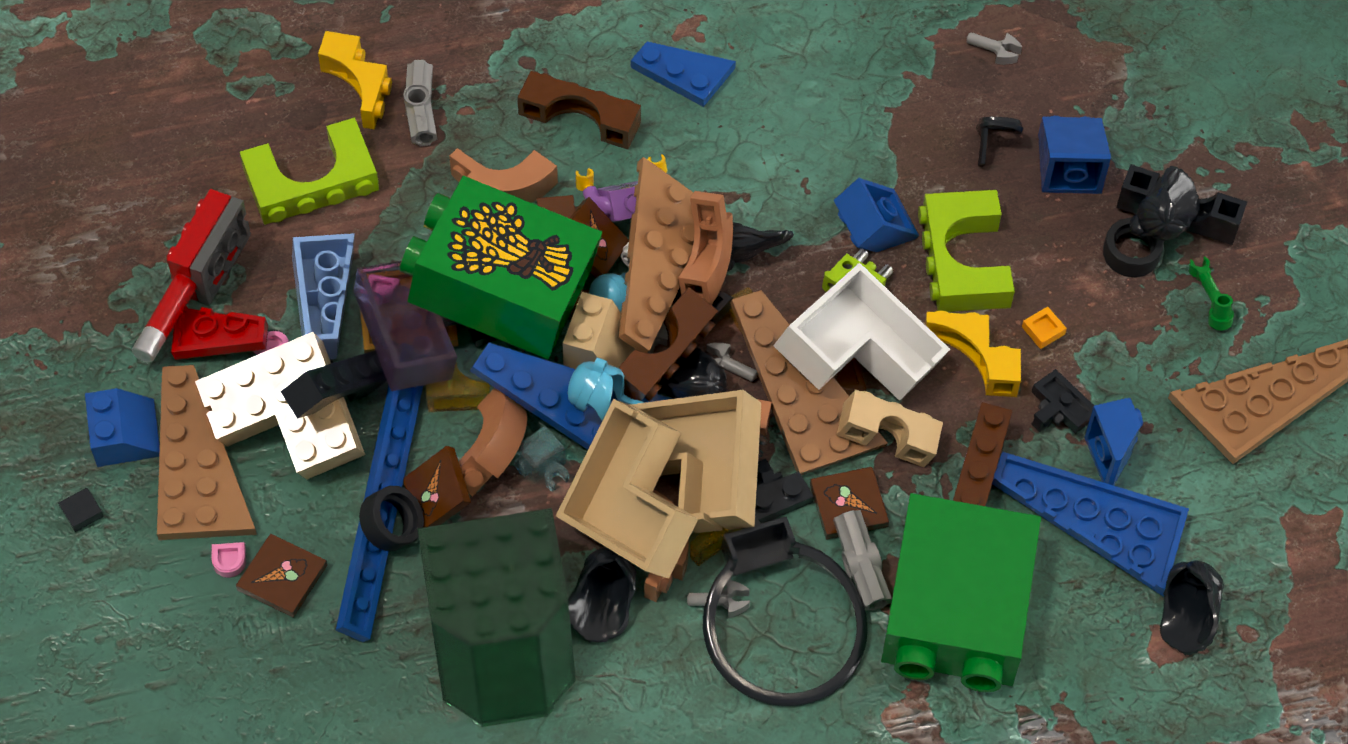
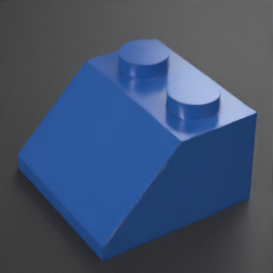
[834,178,919,252]
[85,388,160,467]
[1084,398,1143,485]

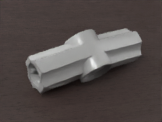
[403,60,437,147]
[833,510,892,611]

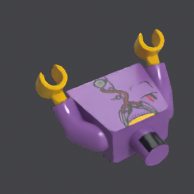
[576,154,668,221]

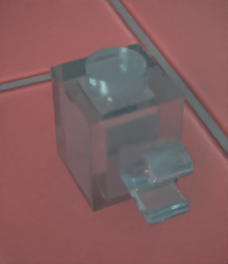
[514,426,569,492]

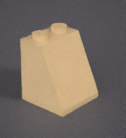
[563,292,636,369]

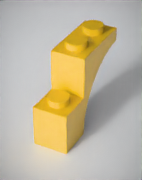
[318,31,392,129]
[924,311,1021,397]

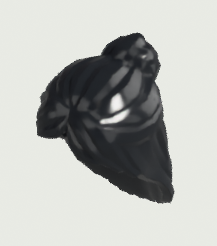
[1130,166,1200,241]
[727,222,794,272]
[658,346,728,398]
[565,548,636,643]
[1160,560,1224,656]

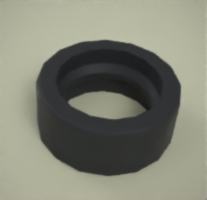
[1103,217,1164,278]
[359,486,424,551]

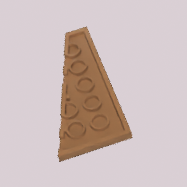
[619,157,695,353]
[730,290,888,475]
[1168,339,1348,464]
[157,365,257,540]

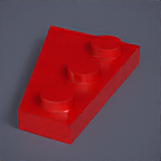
[171,305,268,360]

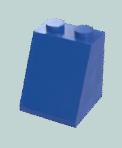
[1038,116,1111,194]

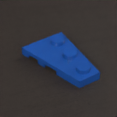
[631,41,736,107]

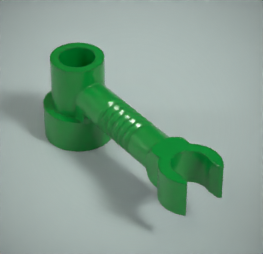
[1189,256,1234,331]

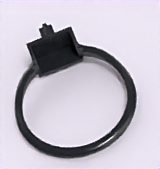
[703,511,868,707]

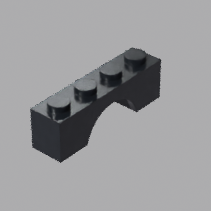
[1116,164,1247,245]
[280,350,393,419]

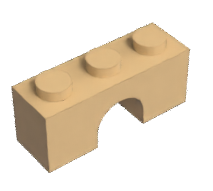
[837,389,943,467]

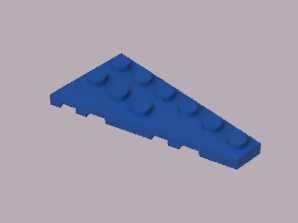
[470,343,672,450]
[992,452,1189,597]

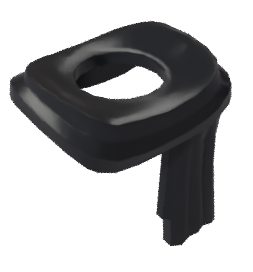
[976,116,1024,167]

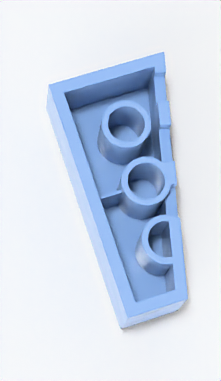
[292,233,355,359]

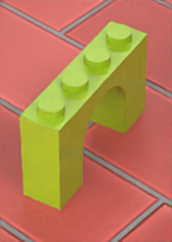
[240,118,379,225]
[918,190,1015,312]

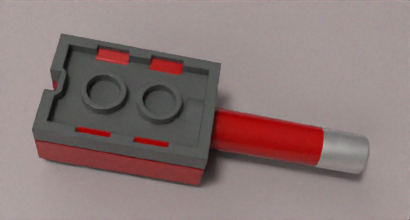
[132,189,251,362]

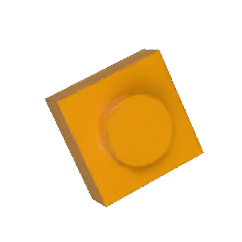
[1022,306,1067,349]

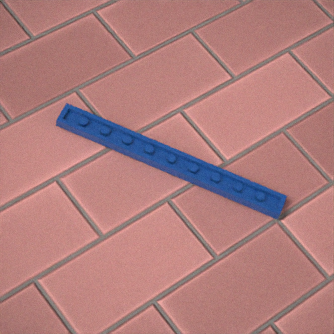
[336,344,429,642]

